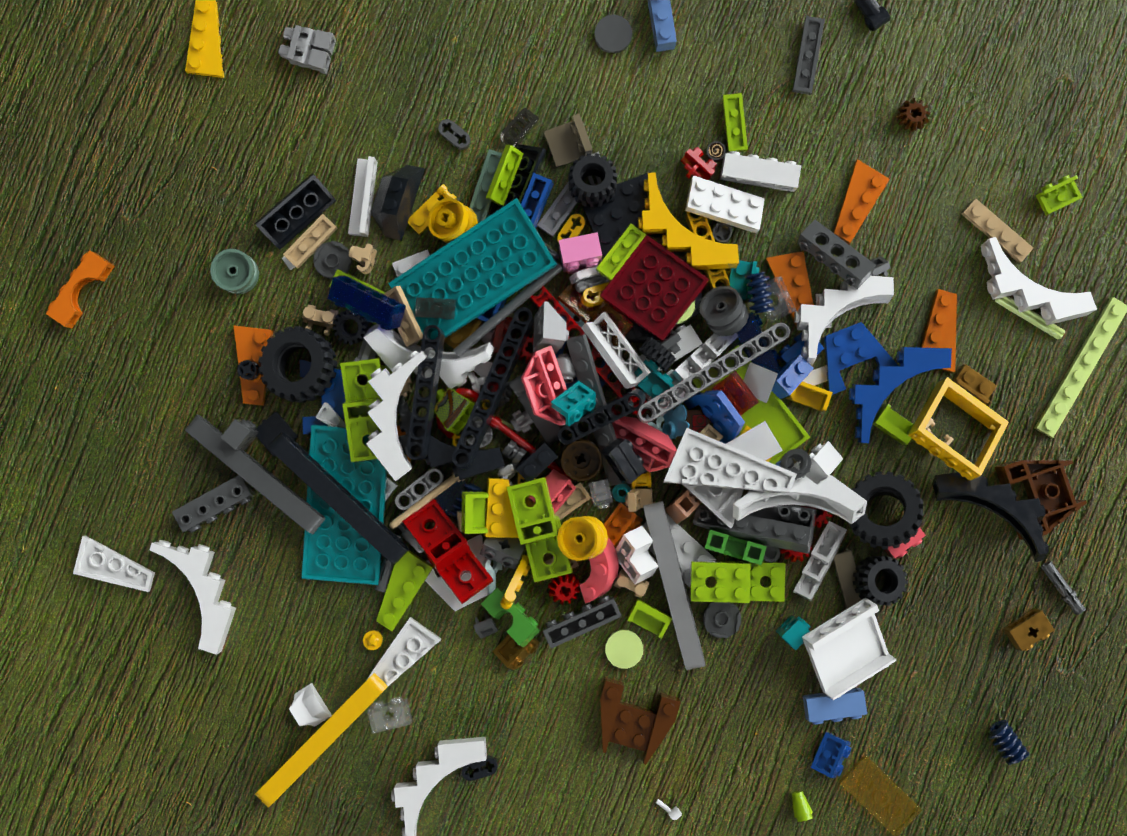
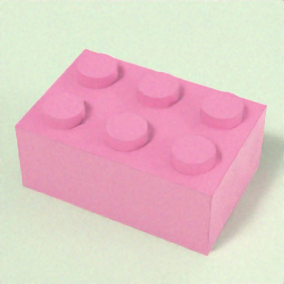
[559,232,602,274]

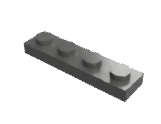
[792,16,825,95]

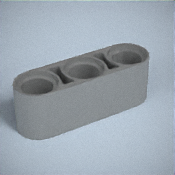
[395,468,445,510]

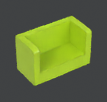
[873,404,914,445]
[461,492,489,534]
[626,598,672,639]

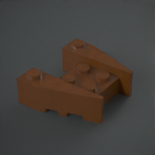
[995,460,1087,540]
[600,677,681,765]

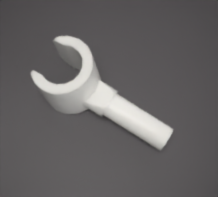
[656,799,682,820]

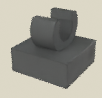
[871,256,891,277]
[657,330,681,354]
[473,613,498,639]

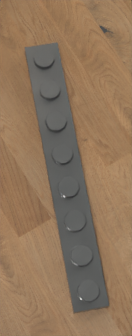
[567,334,624,486]

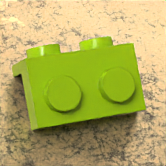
[1036,175,1083,215]

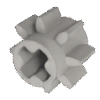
[510,409,534,433]

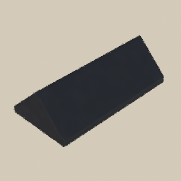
[490,144,546,215]
[254,173,337,250]

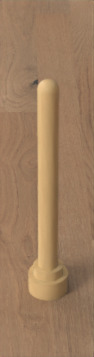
[389,472,465,529]

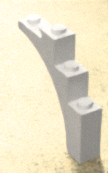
[981,237,1097,325]
[794,276,894,366]
[363,320,494,389]
[366,351,427,481]
[732,475,867,524]
[150,540,236,655]
[391,737,487,836]

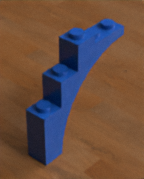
[849,347,952,443]

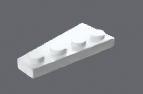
[73,536,155,592]
[367,617,441,686]

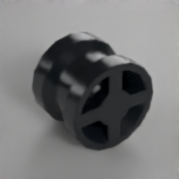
[237,360,259,380]

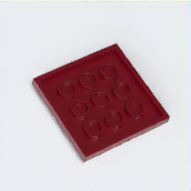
[600,235,709,342]

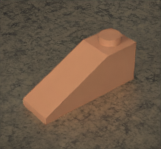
[665,488,702,524]

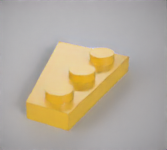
[484,478,519,538]

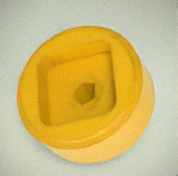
[363,630,383,650]

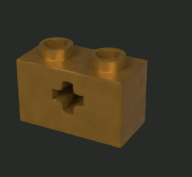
[1003,608,1054,651]

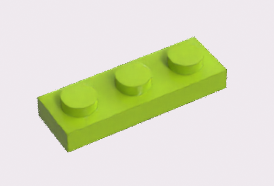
[722,93,748,153]
[486,145,524,206]
[596,224,646,281]

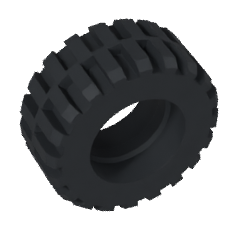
[258,326,337,403]
[848,471,923,549]

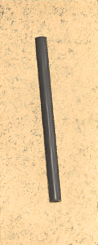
[453,262,563,357]

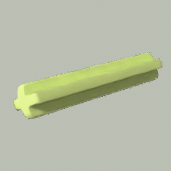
[995,296,1065,339]

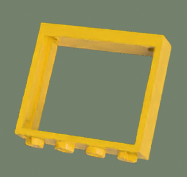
[908,377,1009,481]

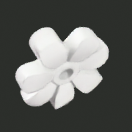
[468,372,486,394]

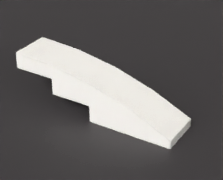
[672,333,739,382]
[793,521,847,601]

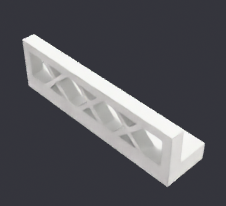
[348,156,378,237]
[581,312,651,389]

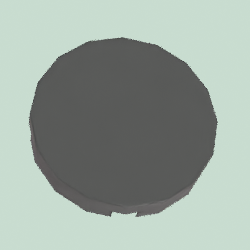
[594,15,632,54]
[313,241,352,280]
[703,602,741,638]

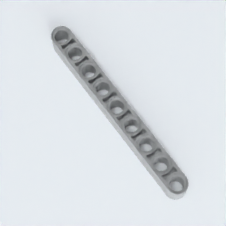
[637,323,790,423]
[643,501,706,671]

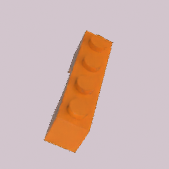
[46,250,115,329]

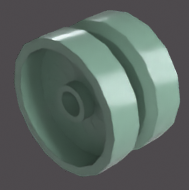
[210,249,259,295]

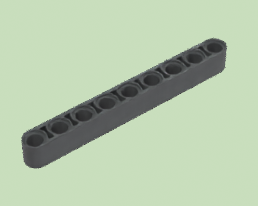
[185,414,325,534]

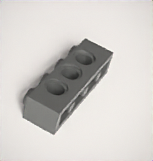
[797,220,876,289]

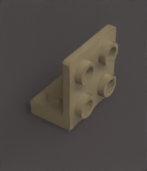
[544,113,593,167]

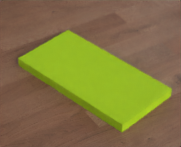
[692,345,810,465]

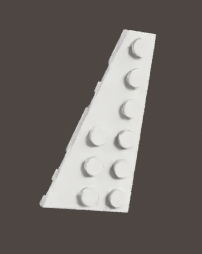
[664,428,797,493]

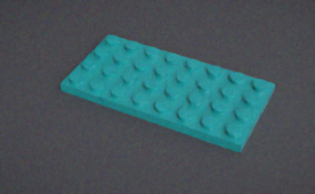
[388,198,558,340]
[302,425,387,585]

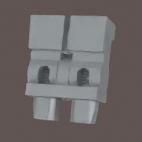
[278,25,336,75]

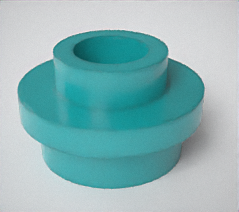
[612,484,631,502]

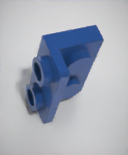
[811,732,851,778]

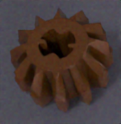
[896,98,931,132]

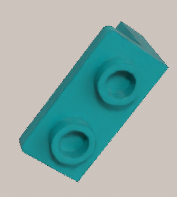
[729,260,759,301]
[634,359,674,403]
[551,381,596,426]

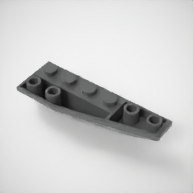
[693,505,816,554]

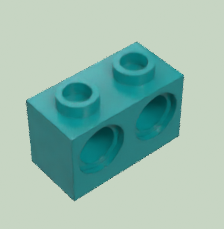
[776,615,810,650]

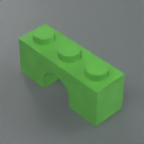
[704,530,767,565]
[481,587,540,647]

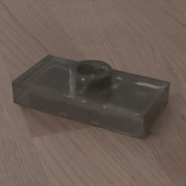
[415,297,456,320]

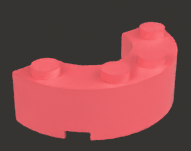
[580,538,619,604]

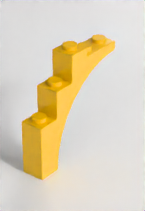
[638,172,739,270]

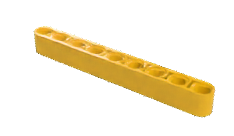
[255,673,388,808]

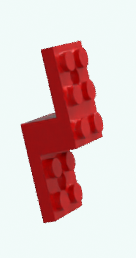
[402,499,493,604]

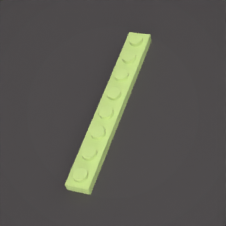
[1034,297,1127,438]

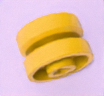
[428,198,478,243]
[557,516,608,561]

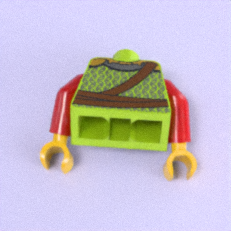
[434,388,489,447]

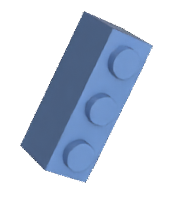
[647,0,677,52]
[803,688,867,725]

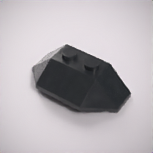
[371,165,425,241]

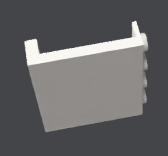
[802,598,896,700]

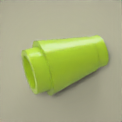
[792,791,813,822]

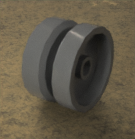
[700,286,749,336]

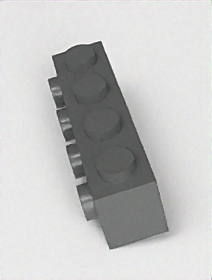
[172,475,255,533]
[543,595,622,648]

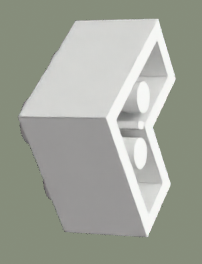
[792,441,843,484]
[615,526,658,585]

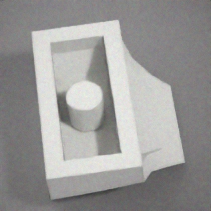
[289,683,332,727]

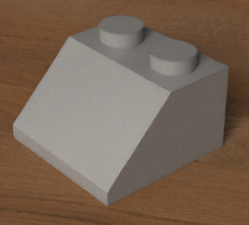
[533,301,569,354]

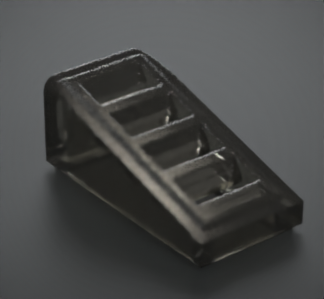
[500,107,539,148]

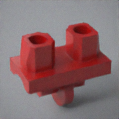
[681,147,717,180]

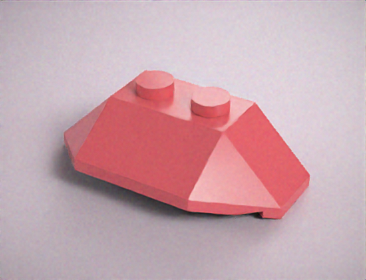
[521,345,567,426]
[612,416,677,472]

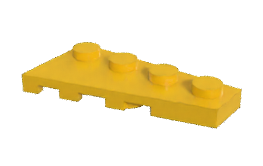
[185,0,224,78]

